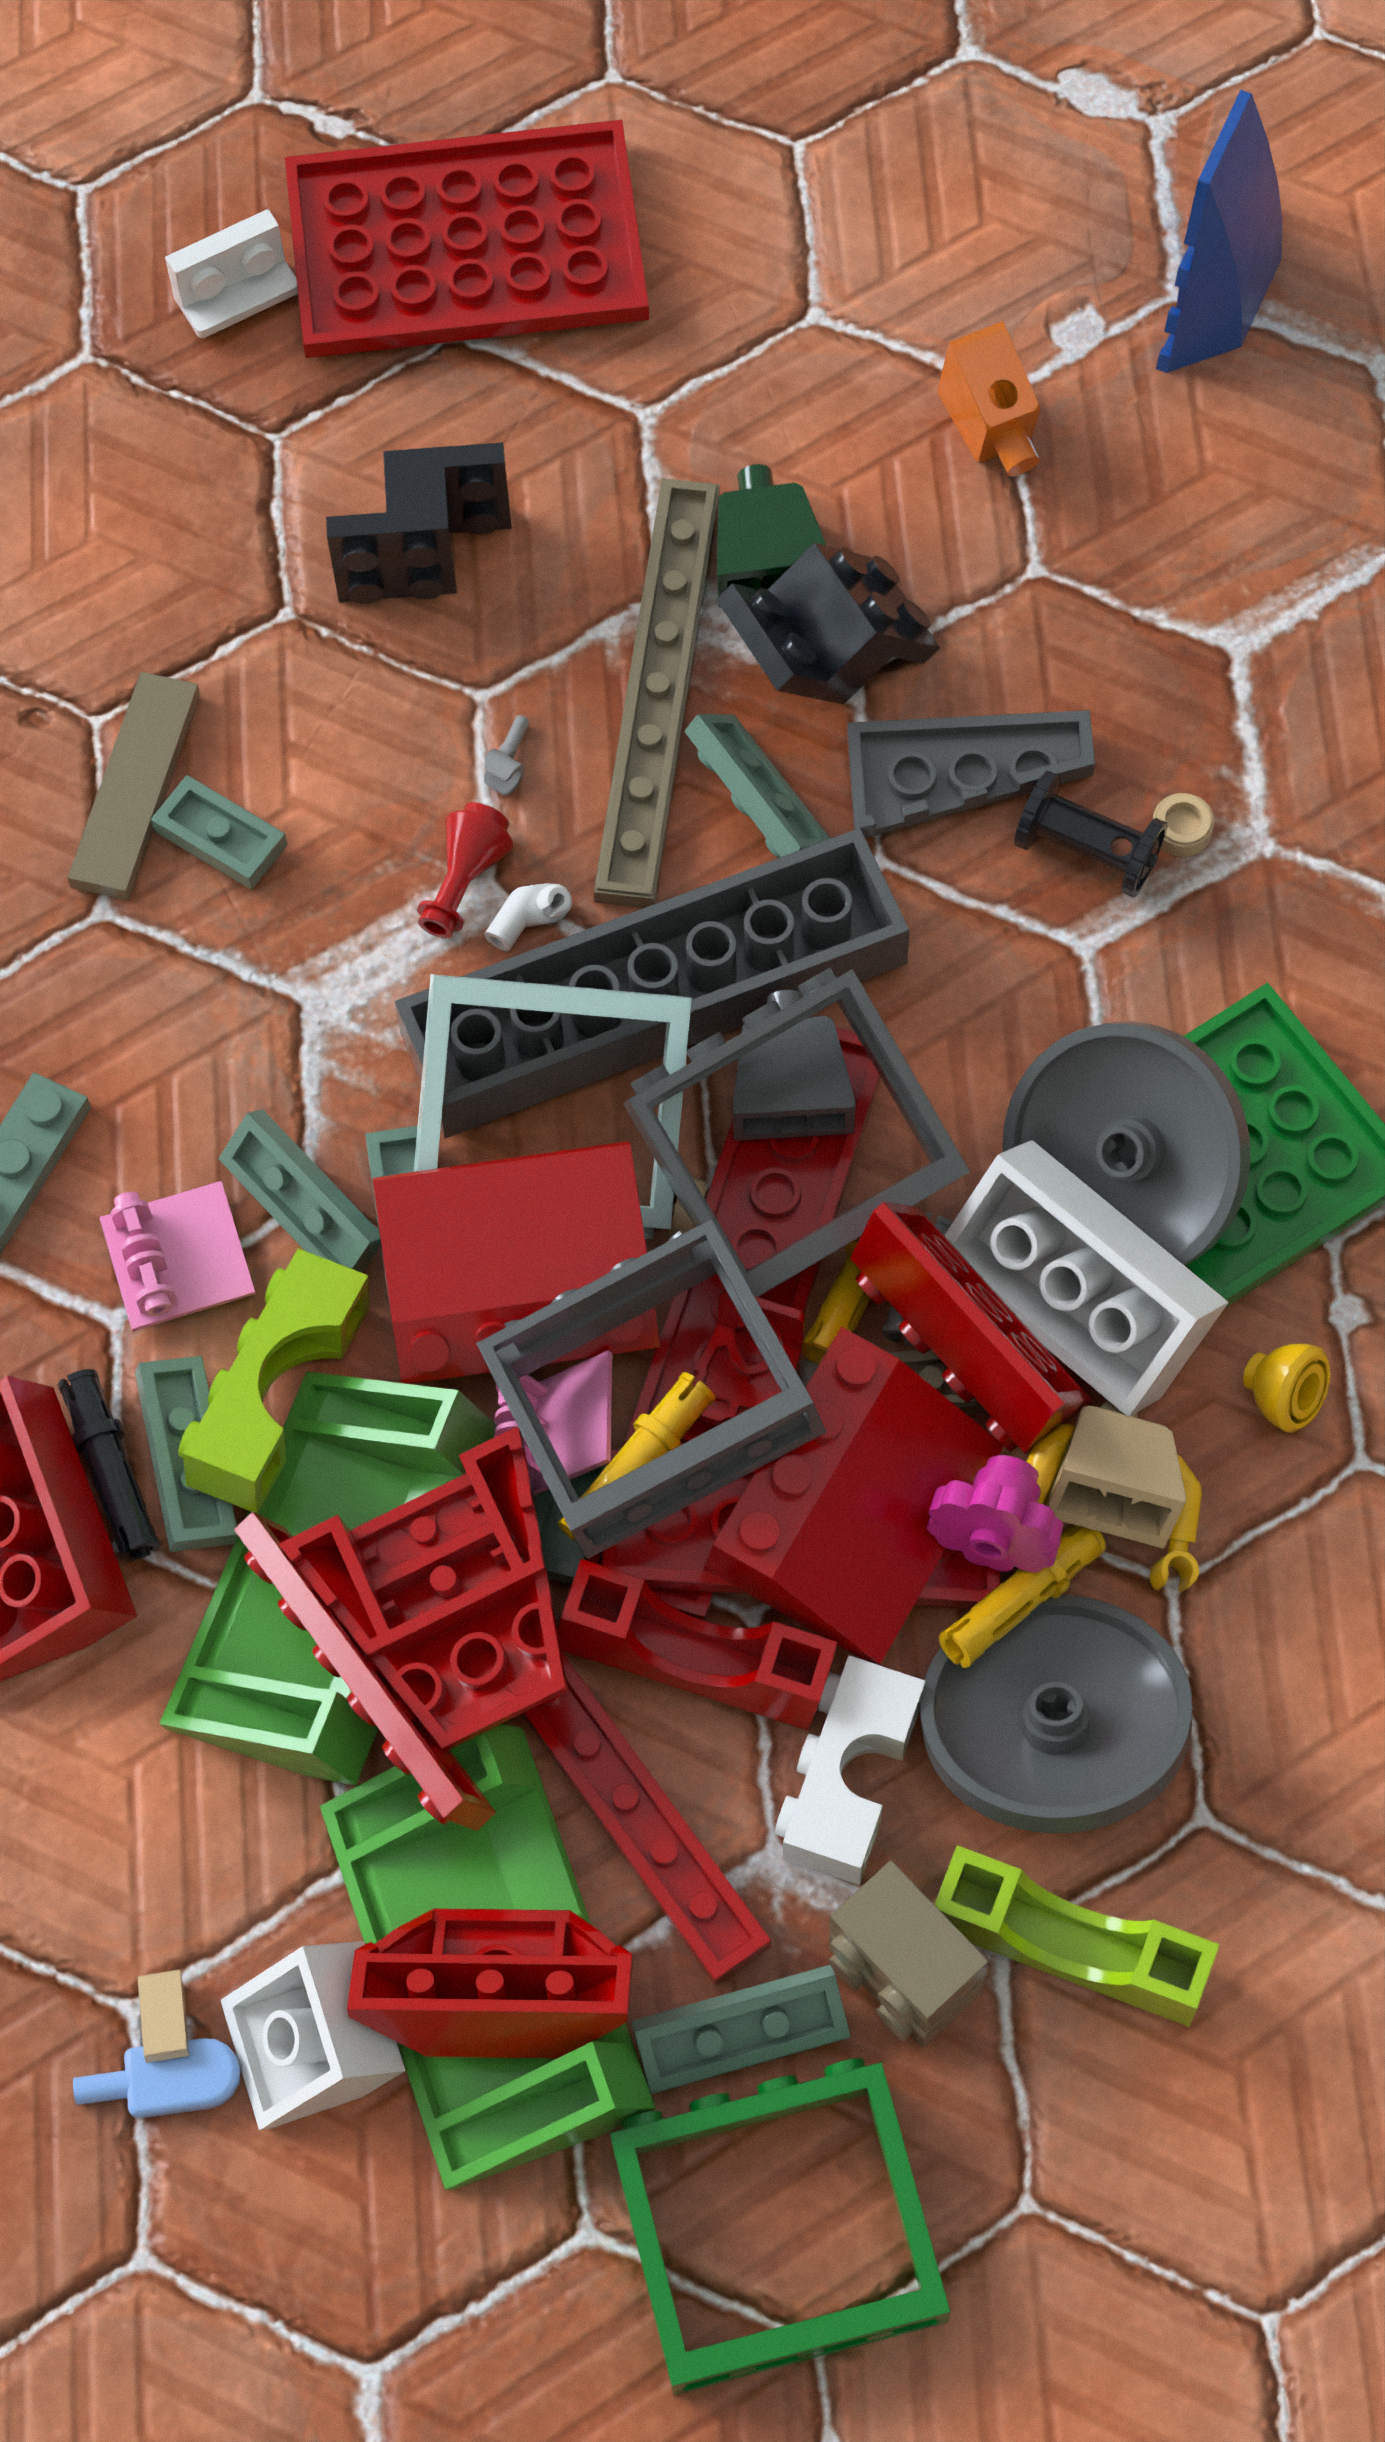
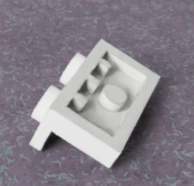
[165,209,298,338]

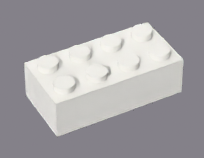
[945,1140,1229,1416]

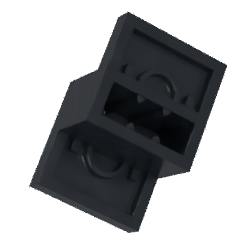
[326,442,512,604]
[716,542,940,705]

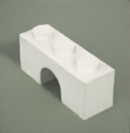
[774,1655,925,1885]

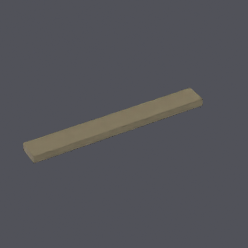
[594,478,720,908]

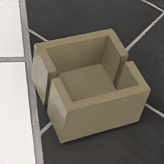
[828,1860,989,2048]

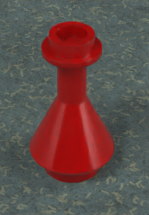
[417,802,513,939]

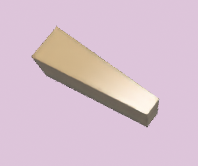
[137,1970,189,2063]

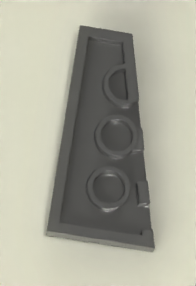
[847,710,1095,838]

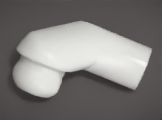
[484,883,572,951]

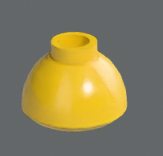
[1243,1344,1331,1433]

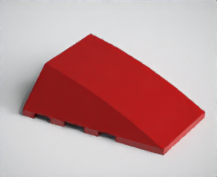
[278,1426,568,1751]

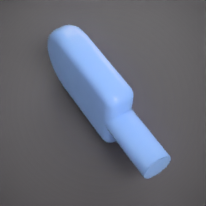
[73,2038,241,2118]

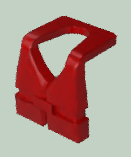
[692,1289,805,1426]

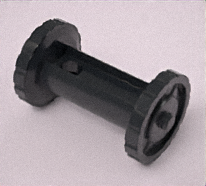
[1014,771,1168,898]

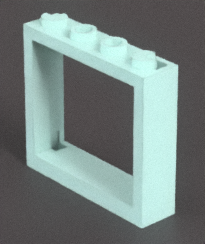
[414,974,692,1239]

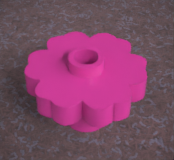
[927,1455,1064,1573]

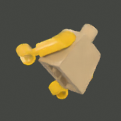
[1026,1401,1202,1593]

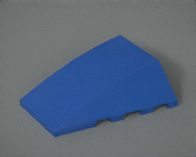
[1156,90,1283,373]

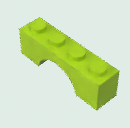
[178,1248,369,1514]
[934,1845,1220,2027]

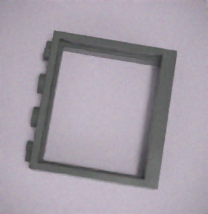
[623,967,970,1297]
[476,1219,827,1559]

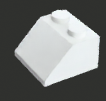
[220,1941,405,2130]

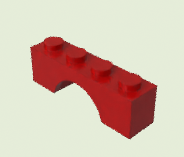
[557,1559,838,1730]

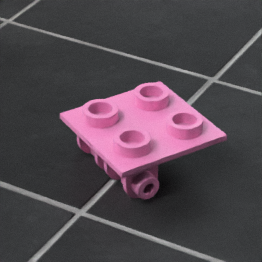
[99,1181,256,1331]
[494,1350,612,1496]

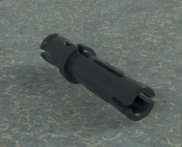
[57,1369,161,1562]

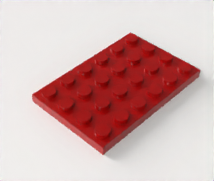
[284,120,649,358]

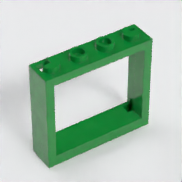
[610,2058,950,2396]

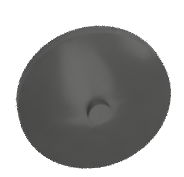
[1002,1021,1251,1266]
[920,1595,1192,1833]

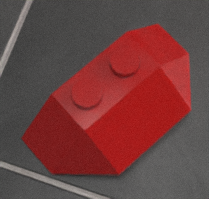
[347,1908,633,2059]

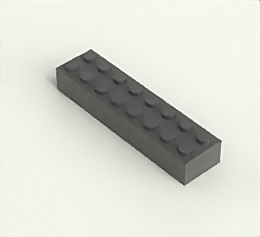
[394,828,910,1139]

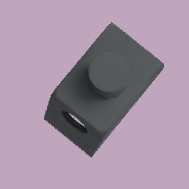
[733,990,855,1141]

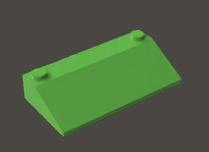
[159,1371,497,1786]
[320,1724,656,2190]

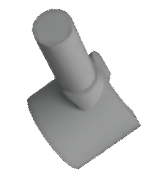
[484,715,530,796]

